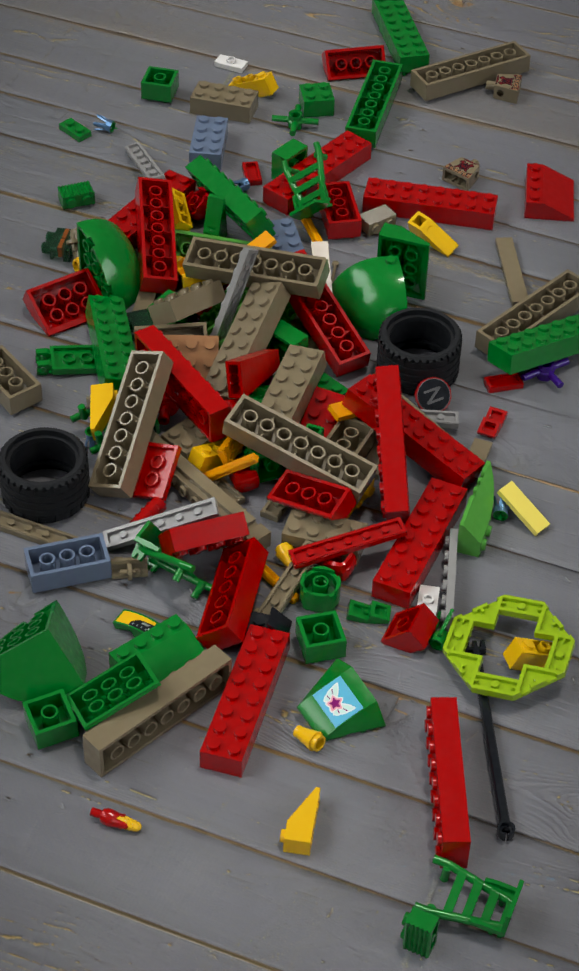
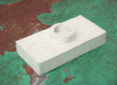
[214,54,248,73]
[417,585,440,616]

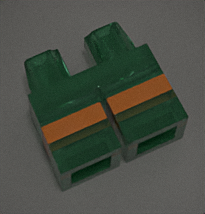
[41,228,73,263]

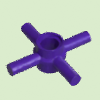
[521,358,570,388]

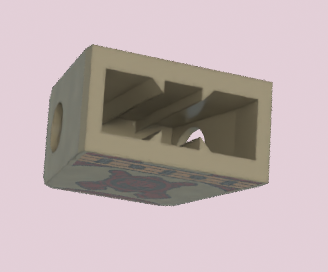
[486,74,522,104]
[442,157,480,191]

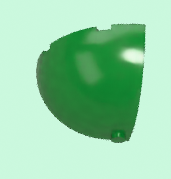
[76,219,140,309]
[332,255,408,341]
[0,600,87,702]

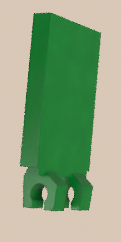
[35,345,97,375]

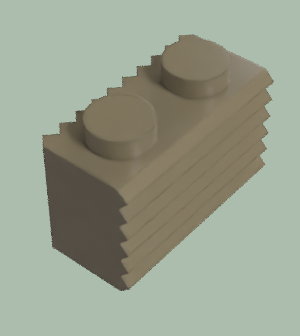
[360,204,396,237]

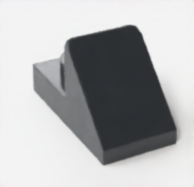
[247,607,292,633]

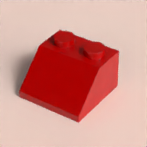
[381,603,439,653]

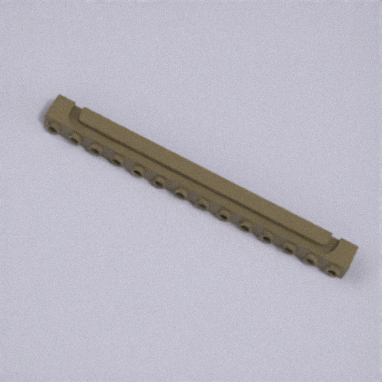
[86,396,271,549]

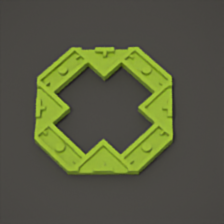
[443,594,575,701]

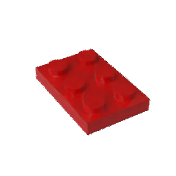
[300,386,345,437]
[132,442,182,501]

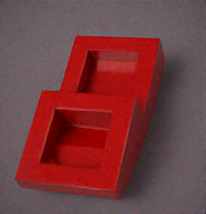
[477,406,508,439]

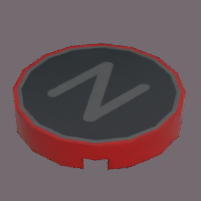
[414,377,452,411]

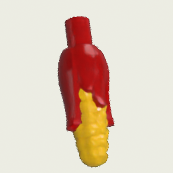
[90,807,142,832]

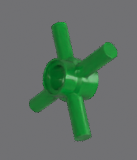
[272,104,319,136]

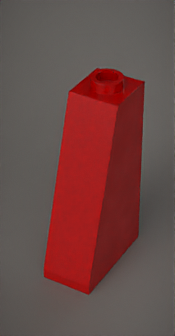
[225,349,280,398]

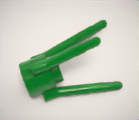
[429,609,454,651]

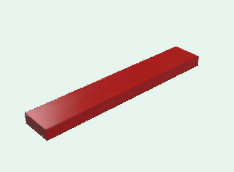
[288,517,407,570]

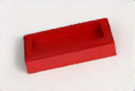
[242,161,262,186]
[483,373,524,393]

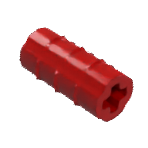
[130,497,167,523]

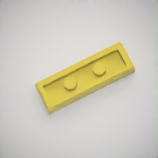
[497,481,550,536]

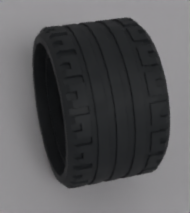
[376,307,462,395]
[0,427,90,523]

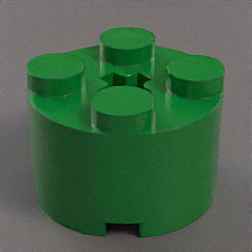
[300,566,341,612]

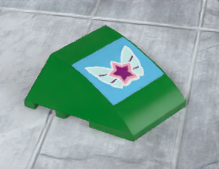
[297,658,386,741]

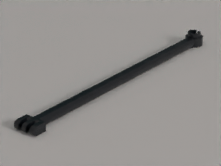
[465,640,515,841]

